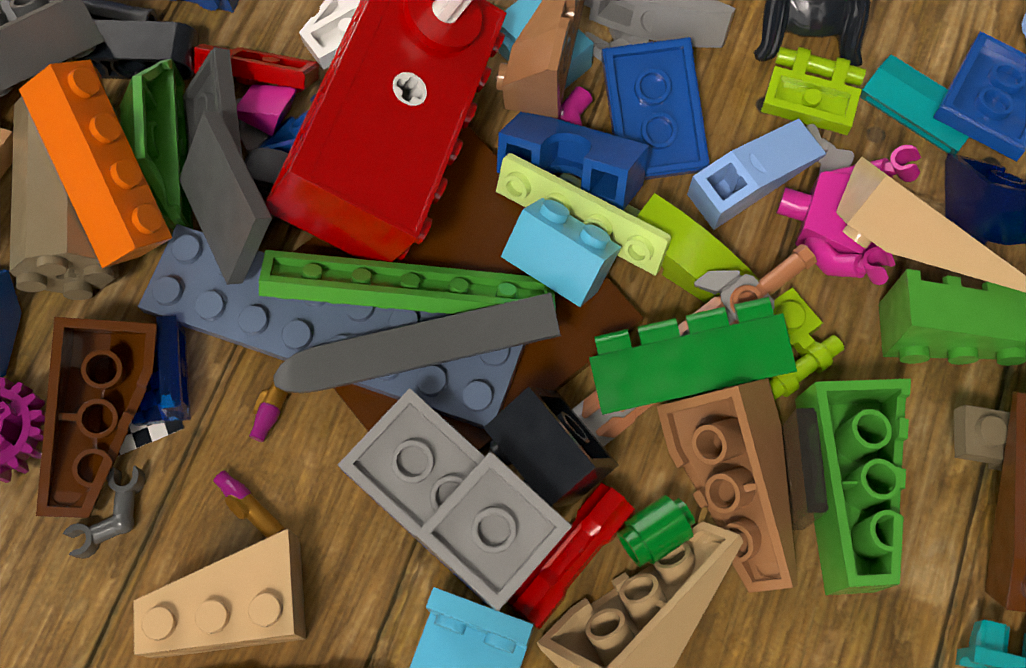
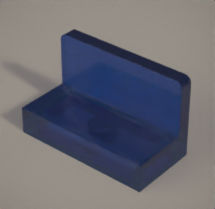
[132,315,191,426]

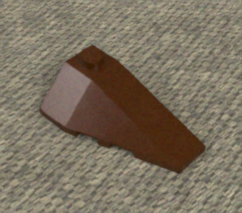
[36,317,158,518]
[985,392,1026,612]

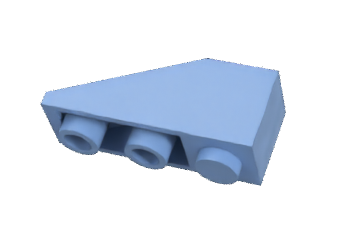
[687,119,826,230]

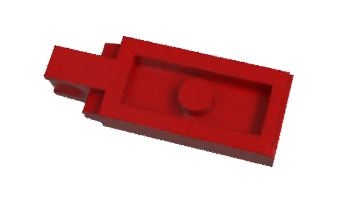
[194,44,319,93]

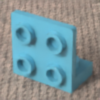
[409,587,534,668]

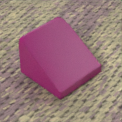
[236,84,297,136]

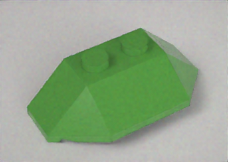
[120,59,193,230]

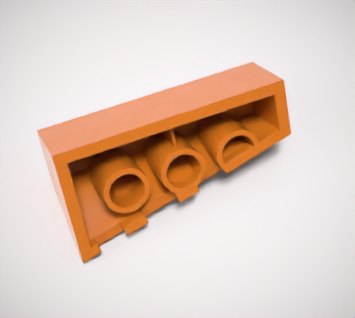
[19,60,173,268]

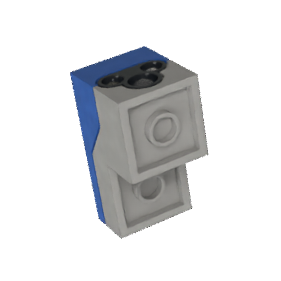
[338,388,572,611]

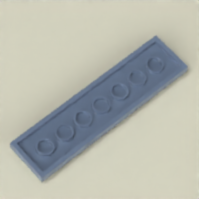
[138,224,526,430]

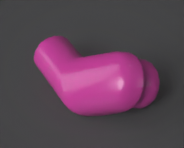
[555,86,593,126]

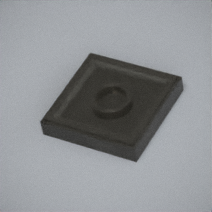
[782,408,828,530]

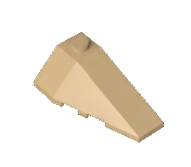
[836,157,1026,293]
[537,521,743,668]

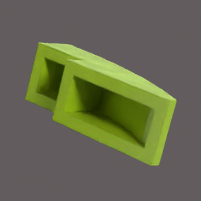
[636,193,759,303]

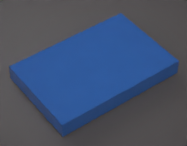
[933,32,1026,162]
[601,37,710,180]

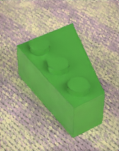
[878,269,1026,366]

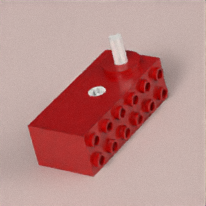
[265,0,507,262]

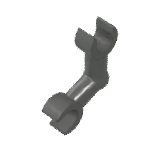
[62,466,146,559]

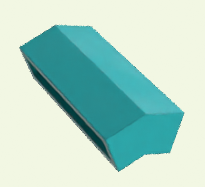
[860,54,969,158]

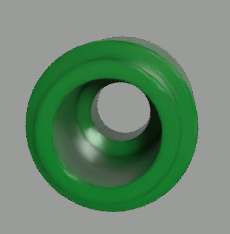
[617,495,695,567]

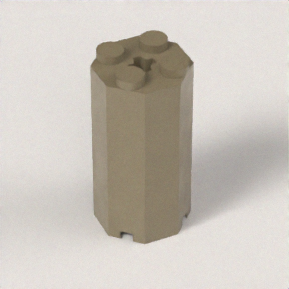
[9,96,119,300]

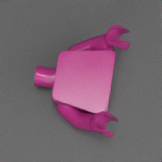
[776,145,921,285]

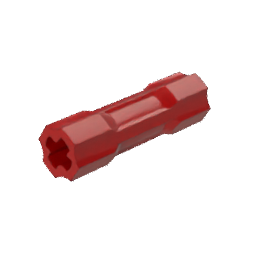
[506,483,635,630]

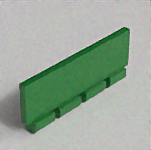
[589,297,797,415]

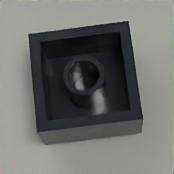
[483,387,619,508]

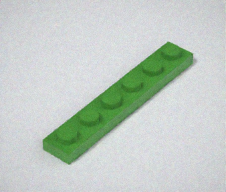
[259,250,556,314]

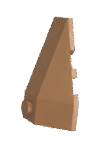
[496,0,585,118]

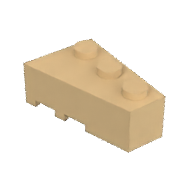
[134,529,306,659]

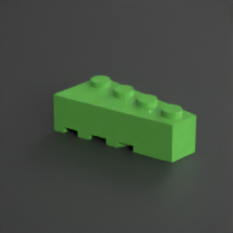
[795,379,911,595]

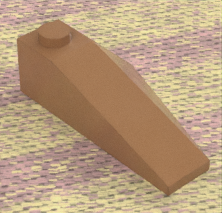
[657,378,798,593]

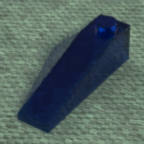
[945,153,1026,246]

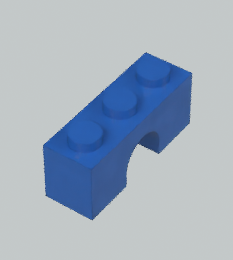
[497,112,649,210]

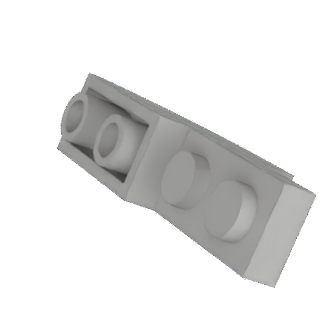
[584,0,736,48]

